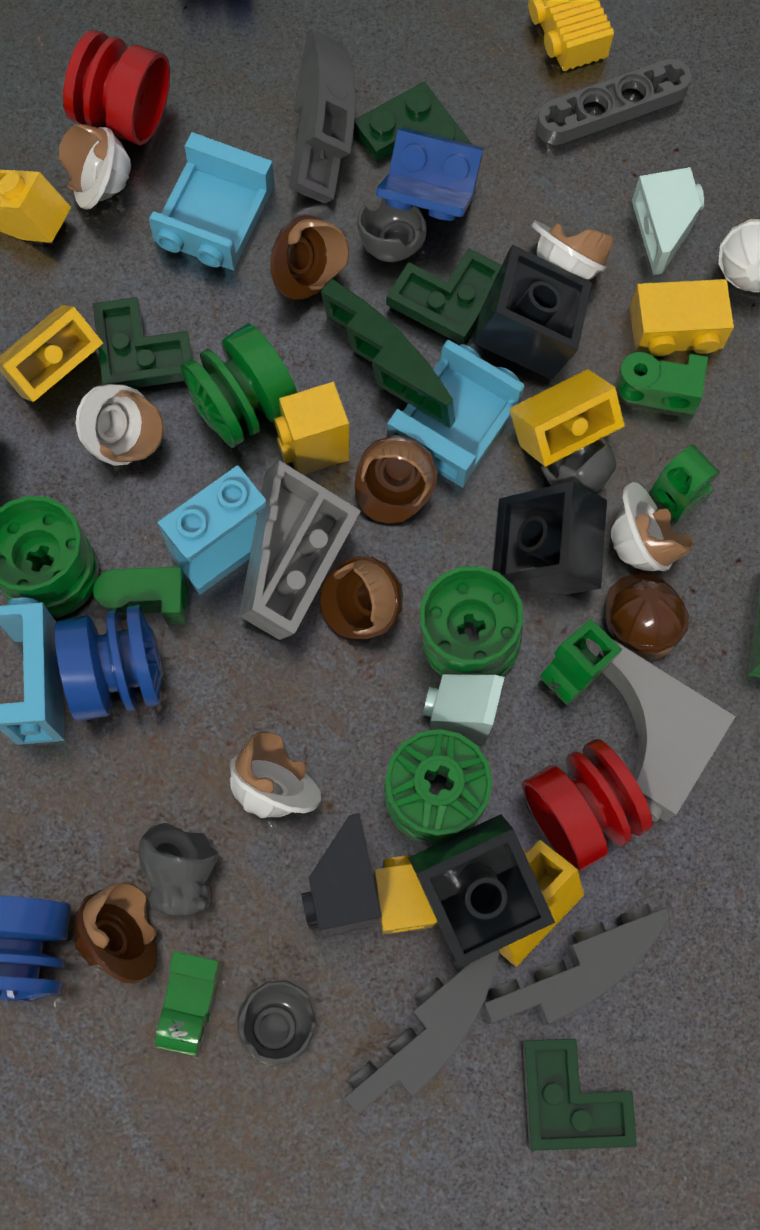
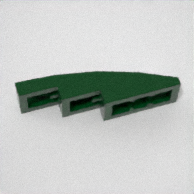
[321,278,455,428]

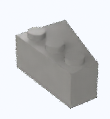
[239,460,361,640]

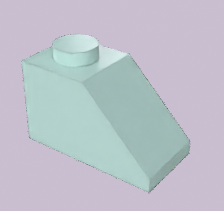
[632,167,704,276]
[422,674,505,746]

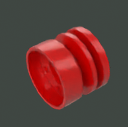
[63,30,171,146]
[522,739,653,873]

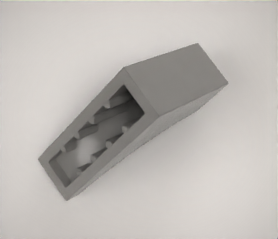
[597,639,736,822]

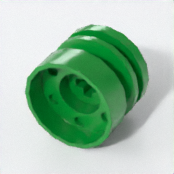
[180,323,298,448]
[0,496,99,619]
[420,566,523,677]
[383,729,493,846]

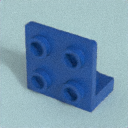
[376,127,485,221]

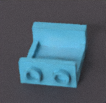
[148,132,275,271]
[387,340,525,488]
[157,465,266,596]
[0,598,65,745]

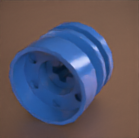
[54,604,163,722]
[0,895,72,1001]

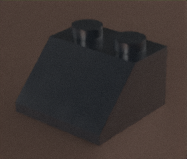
[472,245,592,379]
[493,481,607,595]
[301,813,382,938]
[408,814,555,968]

